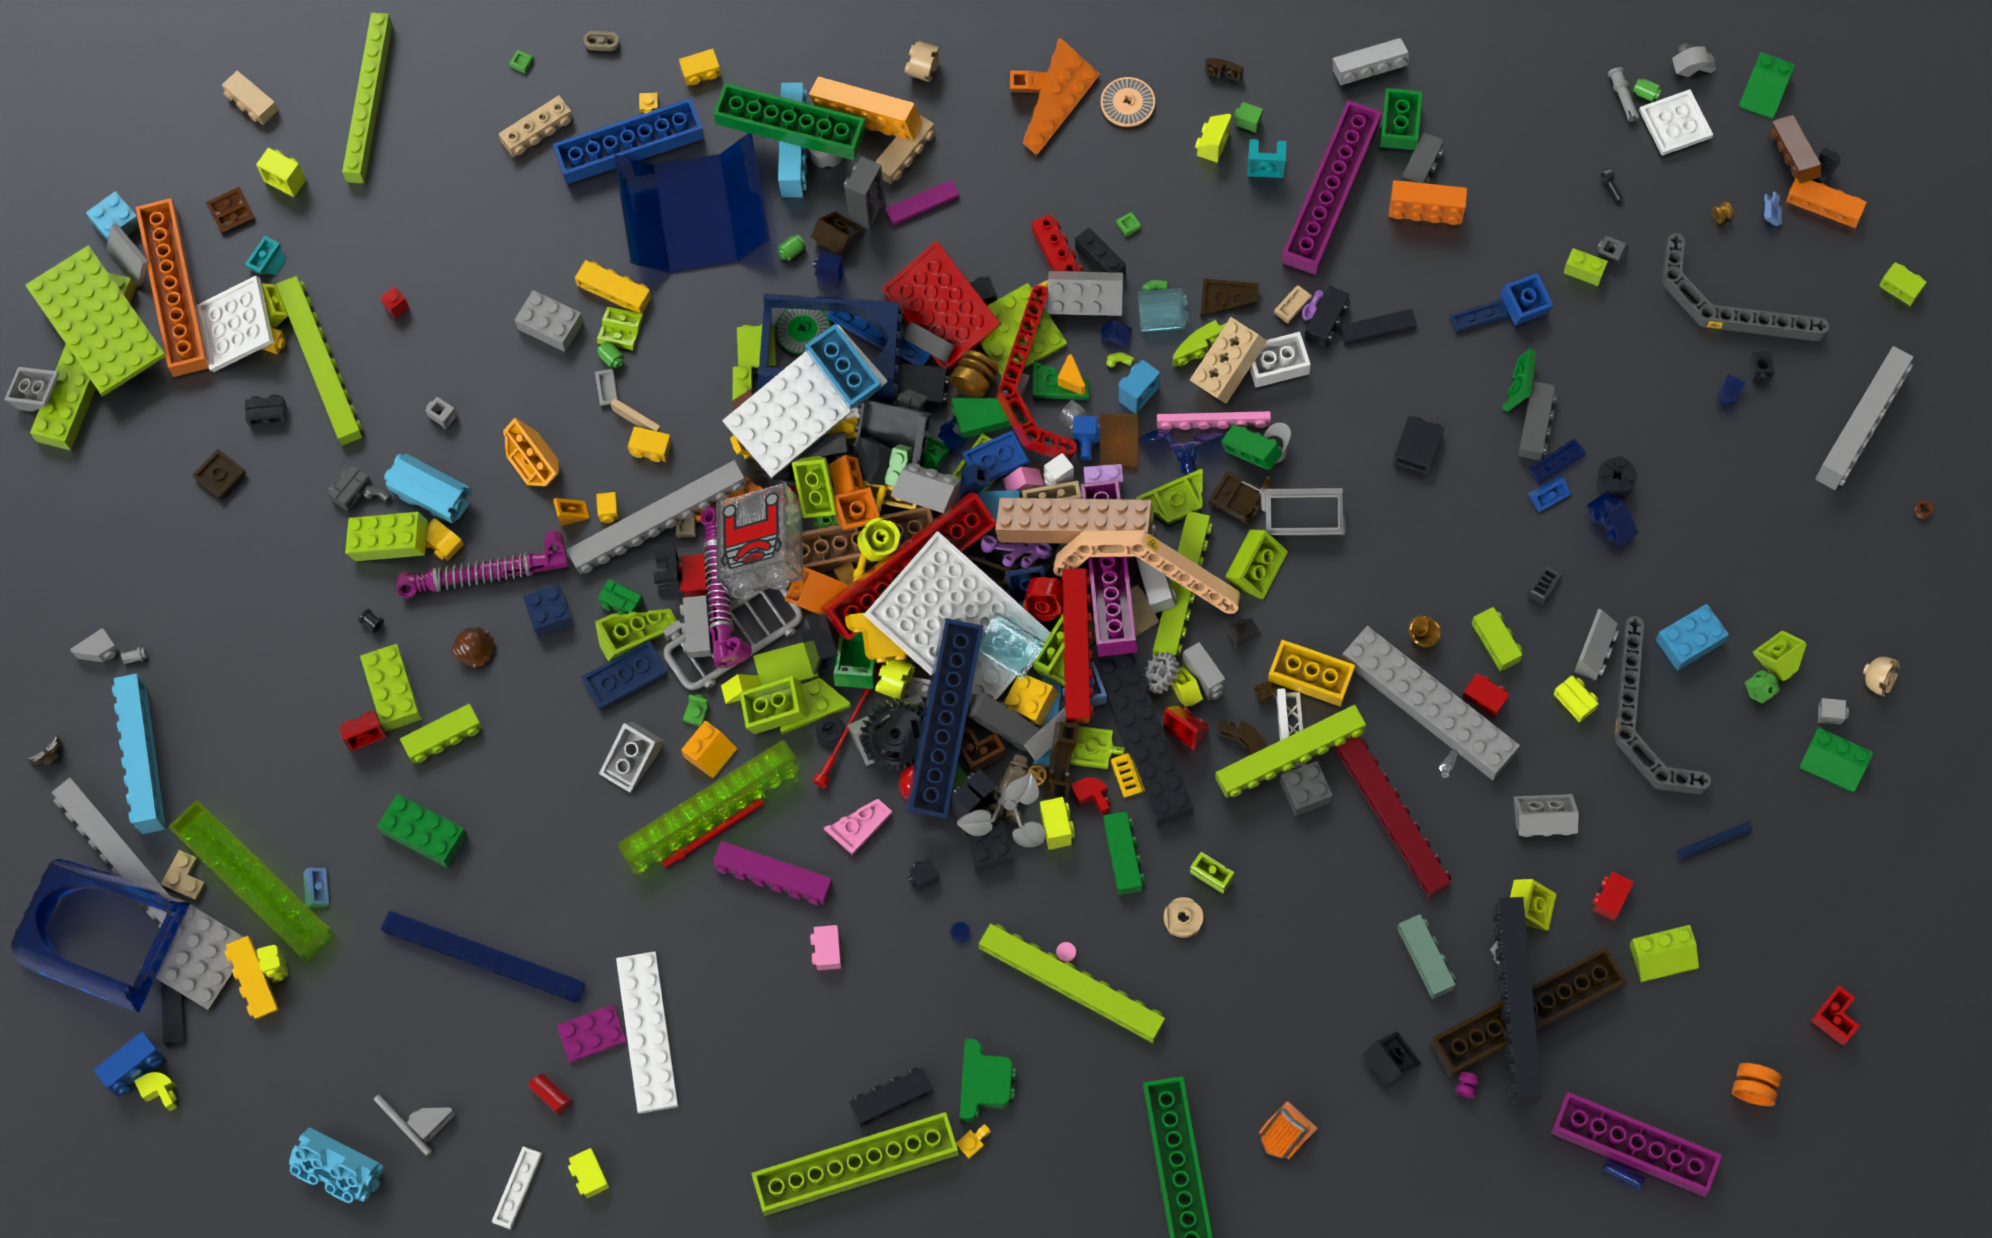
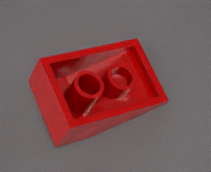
[1163,705,1209,751]

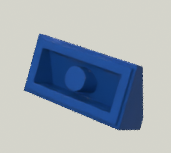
[1528,477,1572,512]

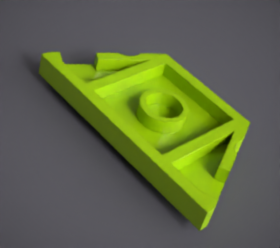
[1136,469,1203,525]
[780,678,851,734]

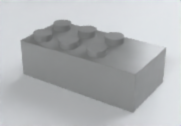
[1047,271,1123,316]

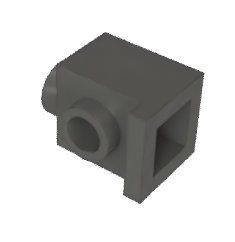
[1598,236,1629,264]

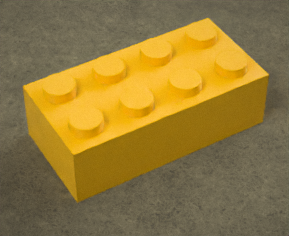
[1268,640,1355,707]

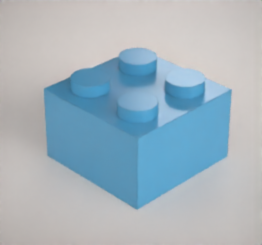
[1118,359,1160,414]

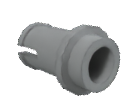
[121,647,148,665]

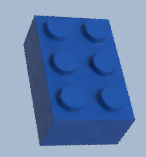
[93,1032,166,1097]

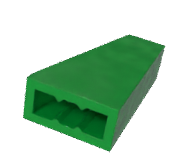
[952,398,1029,439]

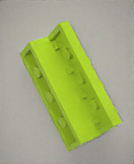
[1033,608,1096,687]

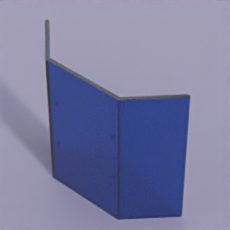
[614,133,770,273]

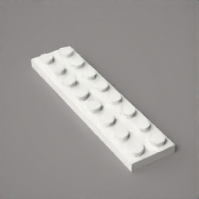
[616,951,678,1114]

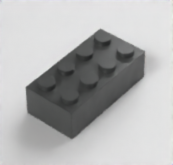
[844,157,885,229]

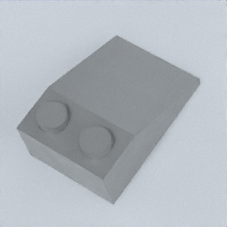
[4,367,60,411]
[599,722,664,793]

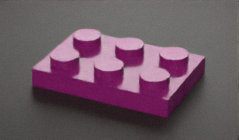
[557,1004,627,1064]

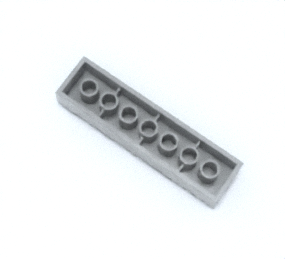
[1815,346,1913,490]

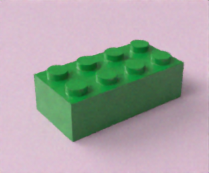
[377,794,468,868]

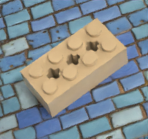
[1190,317,1267,404]

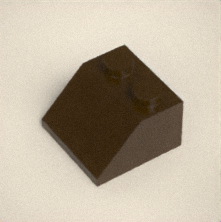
[811,211,865,256]

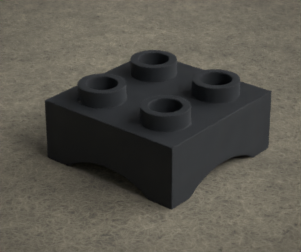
[857,436,892,485]

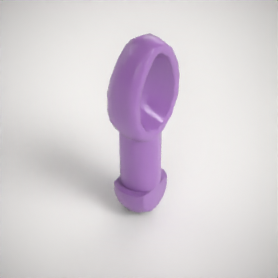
[1302,290,1324,321]

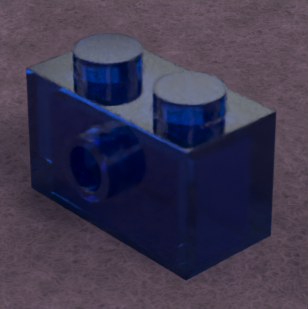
[813,251,844,288]

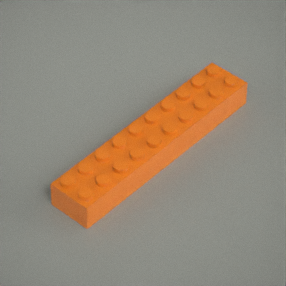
[135,198,209,377]

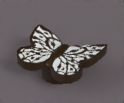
[27,735,60,765]

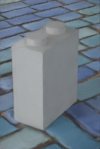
[1182,642,1225,701]

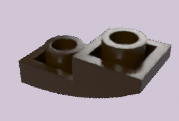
[1205,58,1244,81]

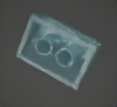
[979,611,1045,679]

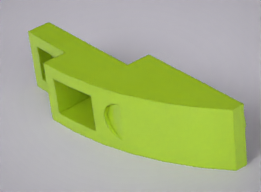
[1172,319,1236,367]

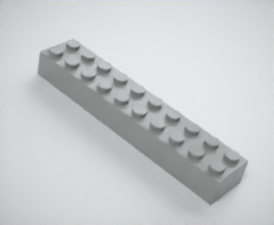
[1342,626,1520,780]

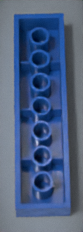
[553,98,705,184]

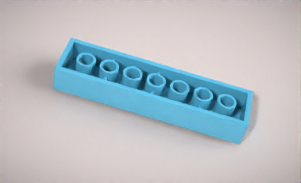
[112,674,166,834]

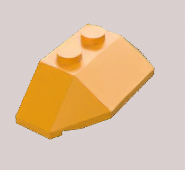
[503,418,559,486]

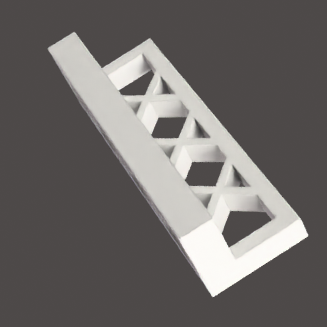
[1276,689,1306,768]

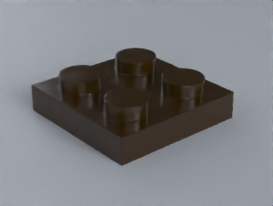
[192,449,246,500]

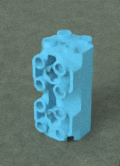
[384,454,472,523]
[289,1127,385,1203]

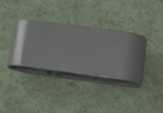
[902,322,956,363]

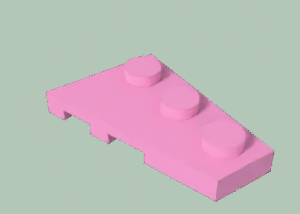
[824,799,893,855]

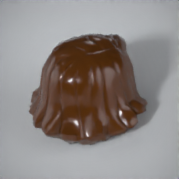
[452,627,495,668]

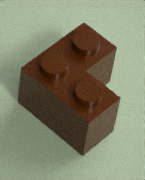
[959,726,1006,773]

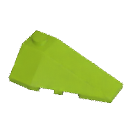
[595,609,677,662]

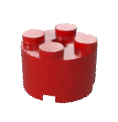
[1023,577,1063,621]

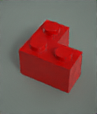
[1811,985,1860,1046]

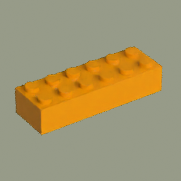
[809,76,923,141]

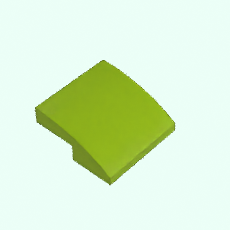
[597,307,643,351]

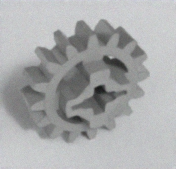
[1142,652,1179,694]

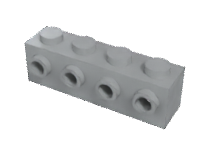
[1333,38,1409,85]

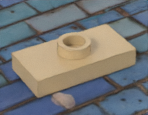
[1274,285,1312,324]

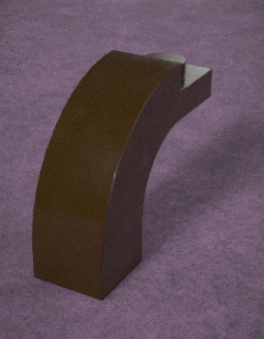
[1217,720,1267,781]

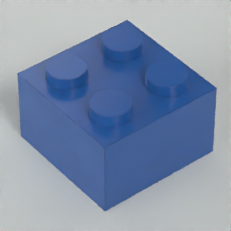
[1499,273,1554,326]

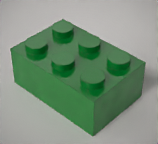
[1380,88,1423,150]

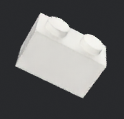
[1043,453,1074,486]

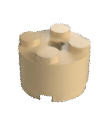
[905,41,941,82]

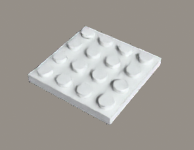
[196,276,274,372]

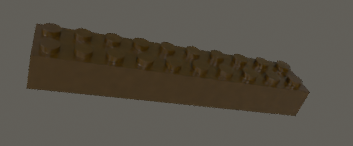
[1430,947,1627,1078]

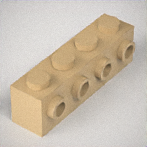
[498,95,573,157]

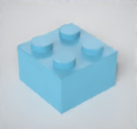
[86,191,140,241]

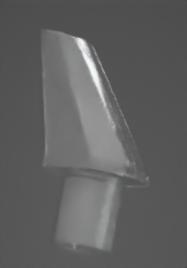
[1438,750,1458,778]

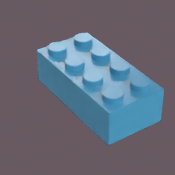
[805,324,881,411]

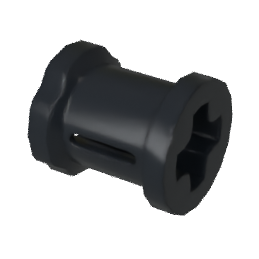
[358,608,384,633]

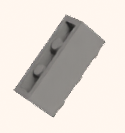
[680,595,712,658]

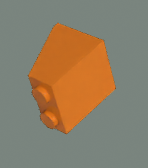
[785,565,849,618]

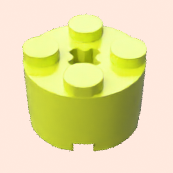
[857,518,900,561]
[875,657,915,700]

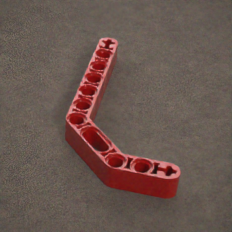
[996,285,1077,460]

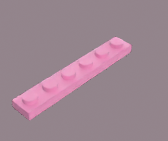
[1157,411,1271,430]

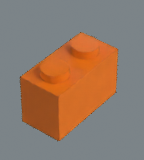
[829,455,865,495]

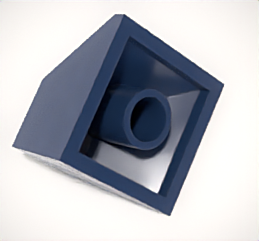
[1005,566,1047,601]

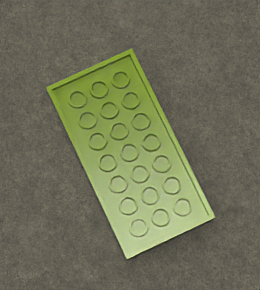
[25,245,166,397]

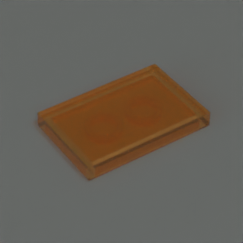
[1100,414,1138,469]

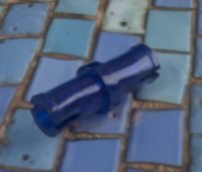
[1603,1159,1646,1190]

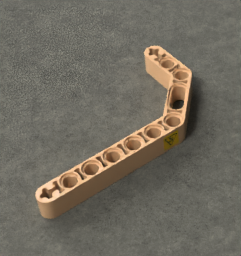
[1053,530,1240,614]

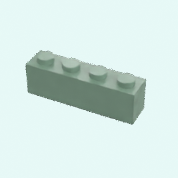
[1397,914,1457,999]

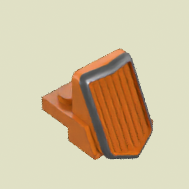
[1258,1101,1318,1160]

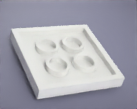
[1639,89,1713,156]

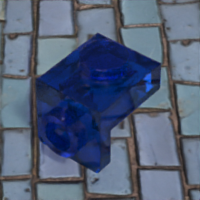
[1101,320,1132,347]
[1718,374,1746,404]
[937,419,966,450]

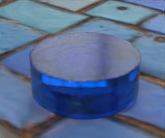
[950,922,970,943]

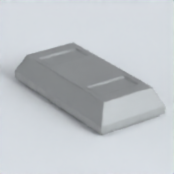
[595,369,618,406]

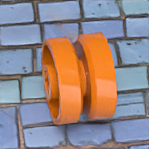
[1731,1063,1782,1106]

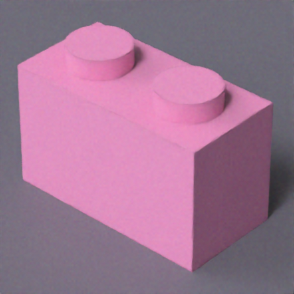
[811,925,841,970]

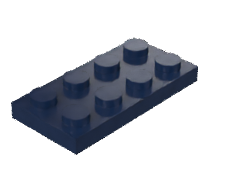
[582,640,668,710]

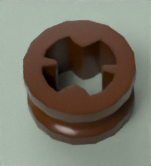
[1914,500,1933,520]

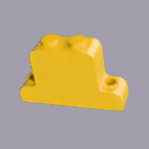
[845,613,907,663]

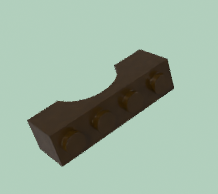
[1043,722,1080,802]

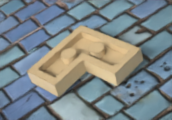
[161,850,206,901]

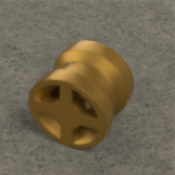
[1711,201,1734,224]
[1027,763,1048,785]

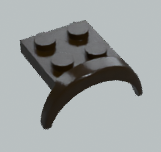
[1209,471,1271,524]

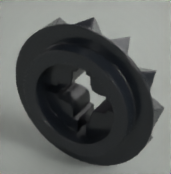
[815,716,846,747]

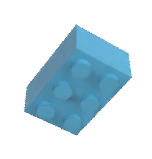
[1656,604,1729,671]

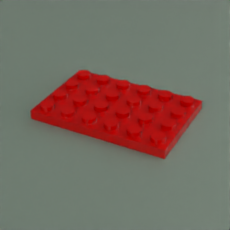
[881,241,1002,372]

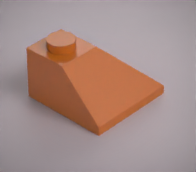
[834,488,880,531]

